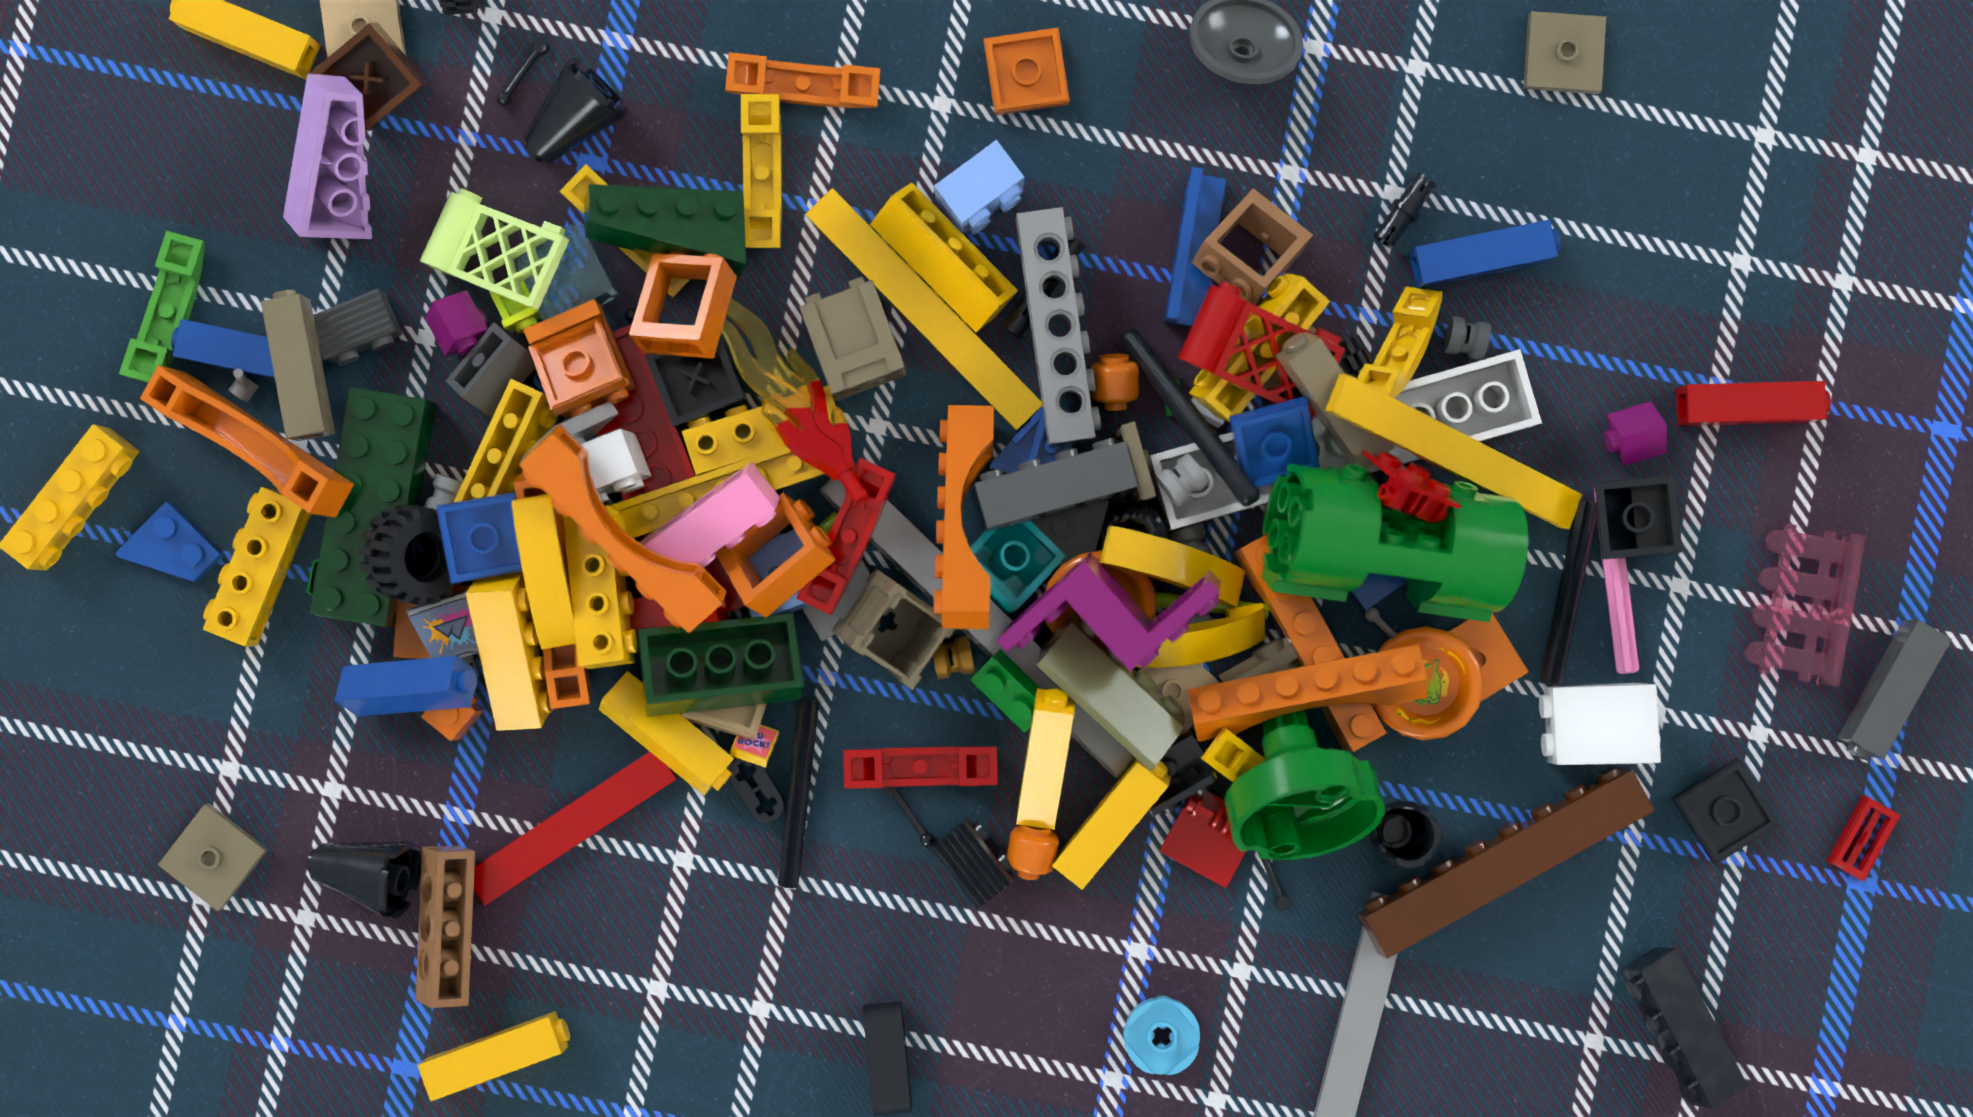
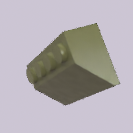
[1037,613,1185,771]

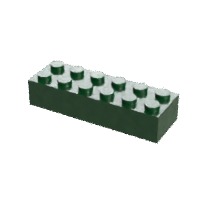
[309,387,436,627]

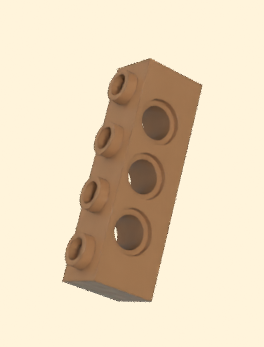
[416,846,475,1008]

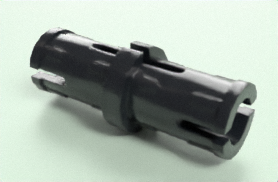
[1373,173,1436,249]

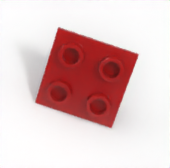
[1362,450,1461,523]
[1159,791,1246,888]

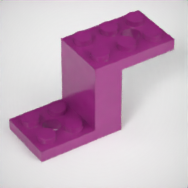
[997,552,1221,671]

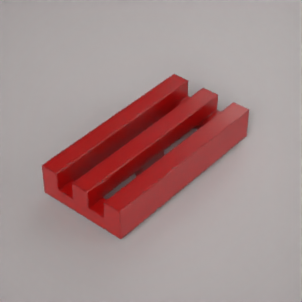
[1826,795,1901,881]

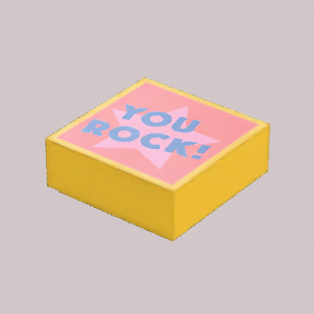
[730,725,779,768]

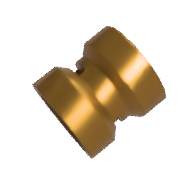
[933,636,975,680]

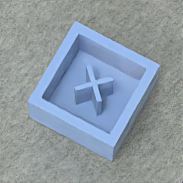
[934,140,1024,235]

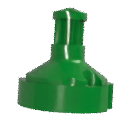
[1225,710,1385,860]

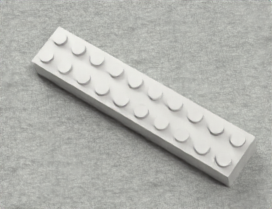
[1150,349,1542,531]

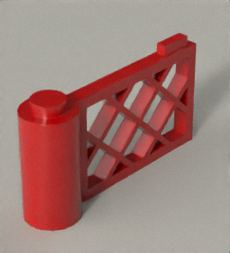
[1178,281,1345,420]

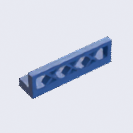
[1163,167,1226,328]

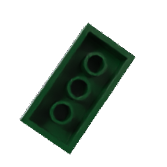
[638,613,803,717]

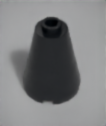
[523,57,628,163]
[306,841,421,919]

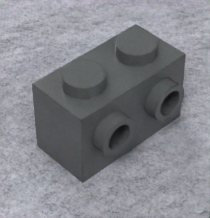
[446,322,535,418]

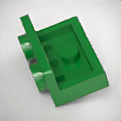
[970,649,1041,733]

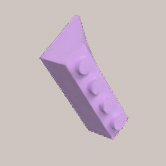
[283,74,372,239]

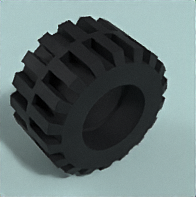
[359,505,462,605]

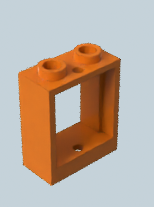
[629,252,737,359]
[715,493,836,618]

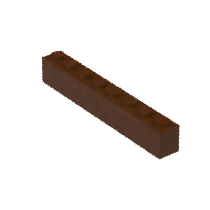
[1357,766,1655,959]

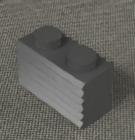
[313,289,403,366]

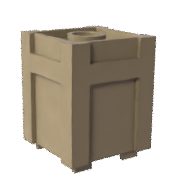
[800,276,907,402]
[832,568,955,690]

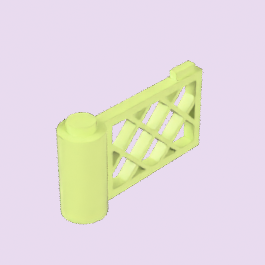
[420,188,569,310]

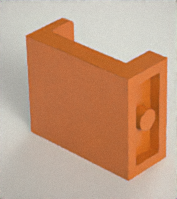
[523,299,636,418]

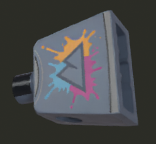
[406,590,480,676]

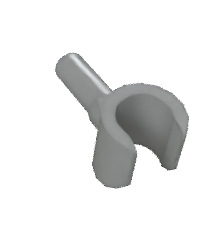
[228,369,260,403]

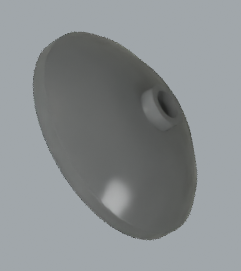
[1189,0,1303,84]

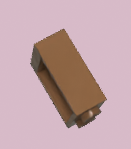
[1192,188,1313,305]

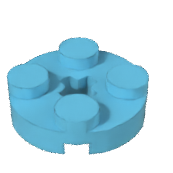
[1123,995,1200,1075]

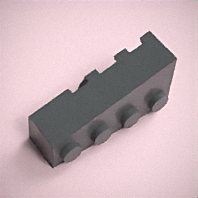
[975,438,1138,531]

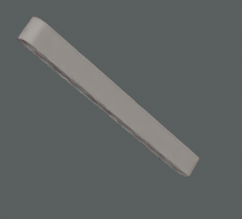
[819,469,1136,779]

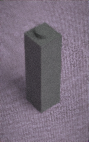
[1837,620,1952,761]

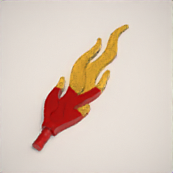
[721,298,869,503]

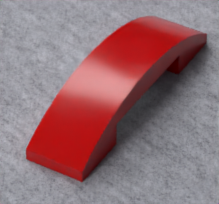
[796,458,896,615]
[843,746,998,789]

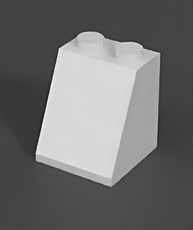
[1539,683,1661,765]

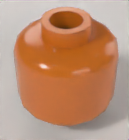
[1090,354,1140,411]
[1006,825,1059,880]

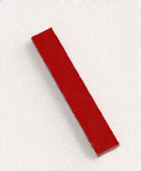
[474,751,678,906]

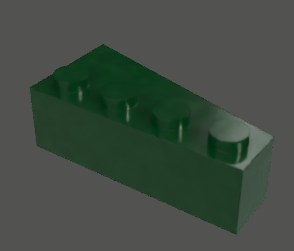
[584,184,746,280]

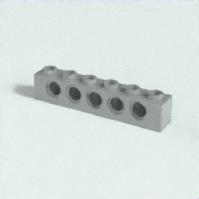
[1015,207,1101,445]

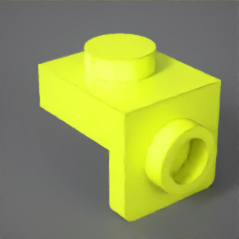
[488,279,545,334]

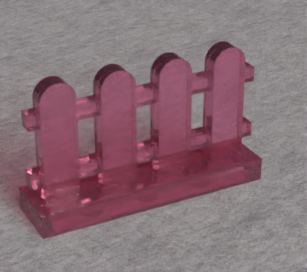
[1744,524,1866,687]

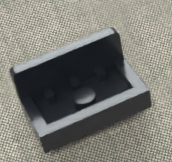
[1148,729,1217,817]

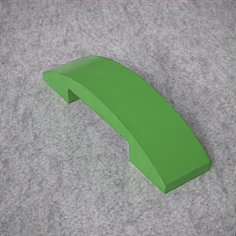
[119,230,205,383]

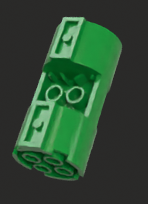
[1262,464,1528,622]

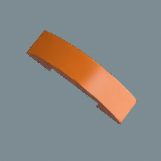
[725,52,881,108]

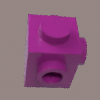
[425,290,488,357]
[1603,401,1667,466]

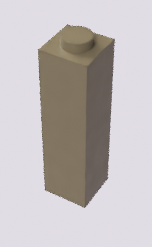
[261,290,335,441]
[1276,332,1395,469]

